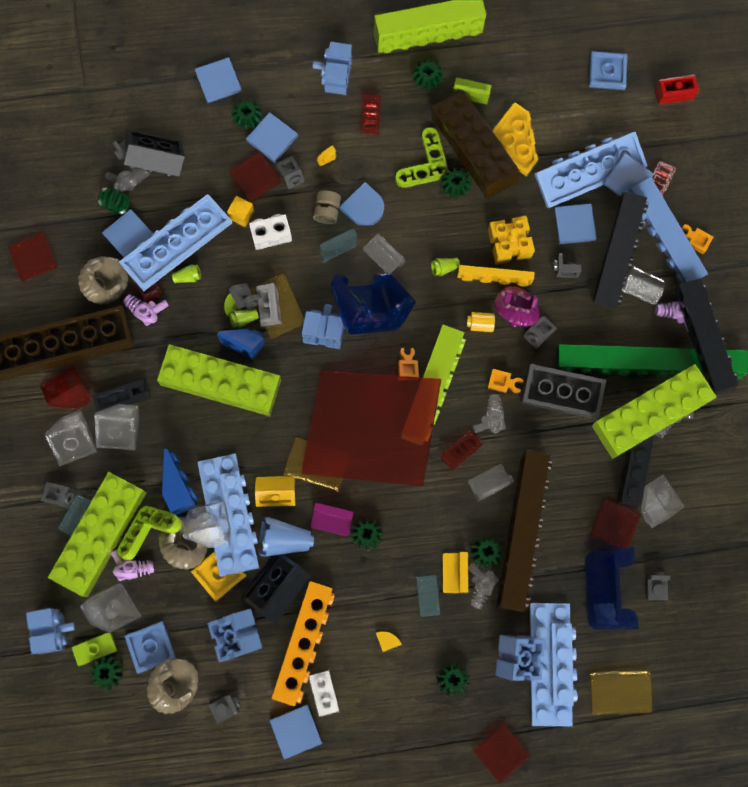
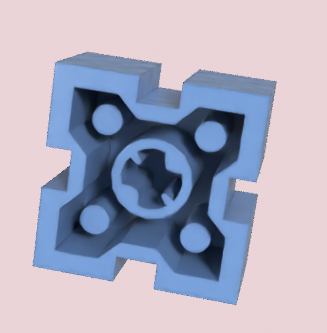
[313,42,352,95]
[302,304,344,349]
[26,608,75,654]
[208,609,262,662]
[496,635,546,681]

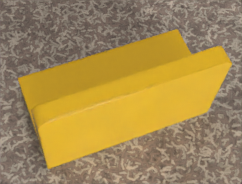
[255,476,295,507]
[443,552,468,593]

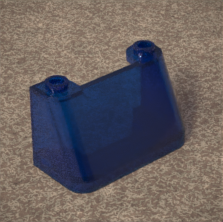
[330,273,416,335]
[585,547,639,630]

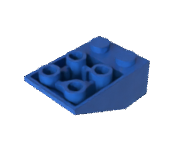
[162,449,198,516]

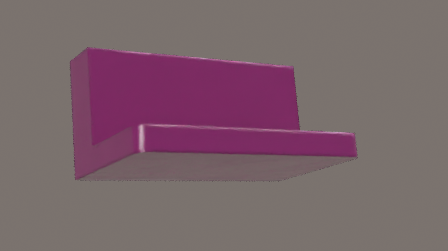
[310,503,354,536]

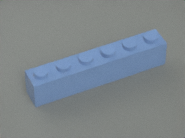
[628,177,708,283]

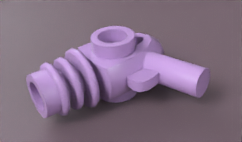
[123,294,169,326]
[655,302,688,332]
[111,550,154,581]

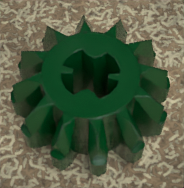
[412,59,443,91]
[231,98,263,131]
[440,167,472,200]
[97,187,130,215]
[350,518,384,552]
[470,535,504,569]
[89,656,124,691]
[436,663,471,697]

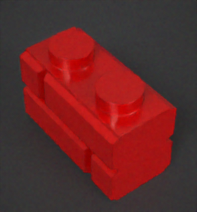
[655,75,699,105]

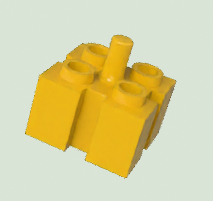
[487,216,535,265]

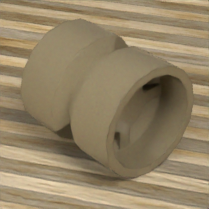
[313,191,341,224]

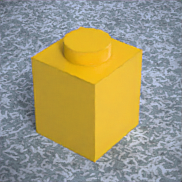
[227,196,254,227]

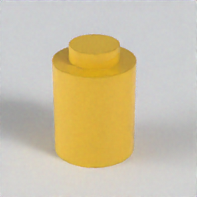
[467,312,495,332]

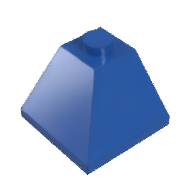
[217,329,265,362]

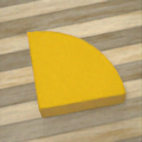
[317,146,336,166]
[376,632,402,652]

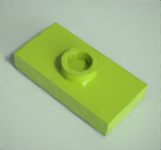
[72,632,117,666]

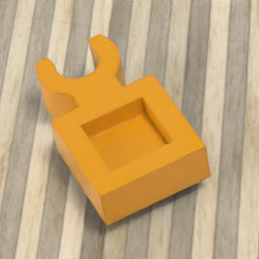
[681,224,713,254]
[398,348,419,381]
[488,369,523,393]

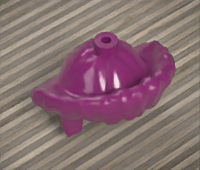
[494,286,540,327]

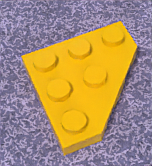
[492,102,538,177]

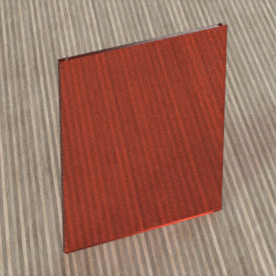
[301,371,441,487]

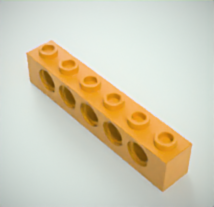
[272,581,335,706]

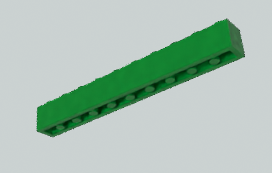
[556,344,748,380]

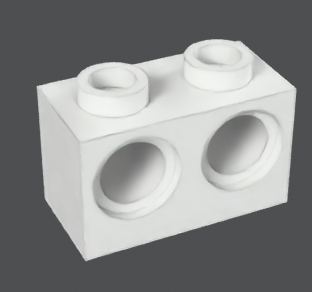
[249,214,292,250]
[309,670,339,717]

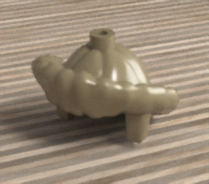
[78,256,128,305]
[159,516,208,570]
[146,659,198,714]

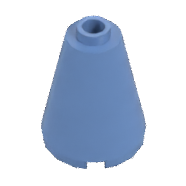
[259,517,314,557]

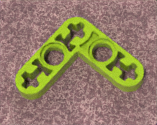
[395,128,448,188]
[117,506,182,561]

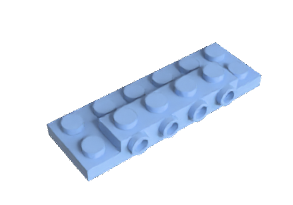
[534,132,647,208]
[119,194,232,292]
[198,453,259,577]
[529,603,577,726]

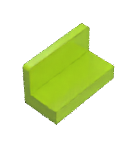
[452,77,491,105]

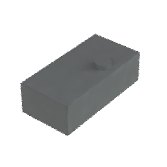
[520,364,606,419]

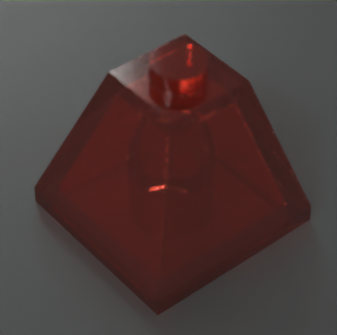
[40,367,93,410]

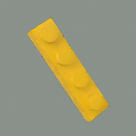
[457,265,535,286]

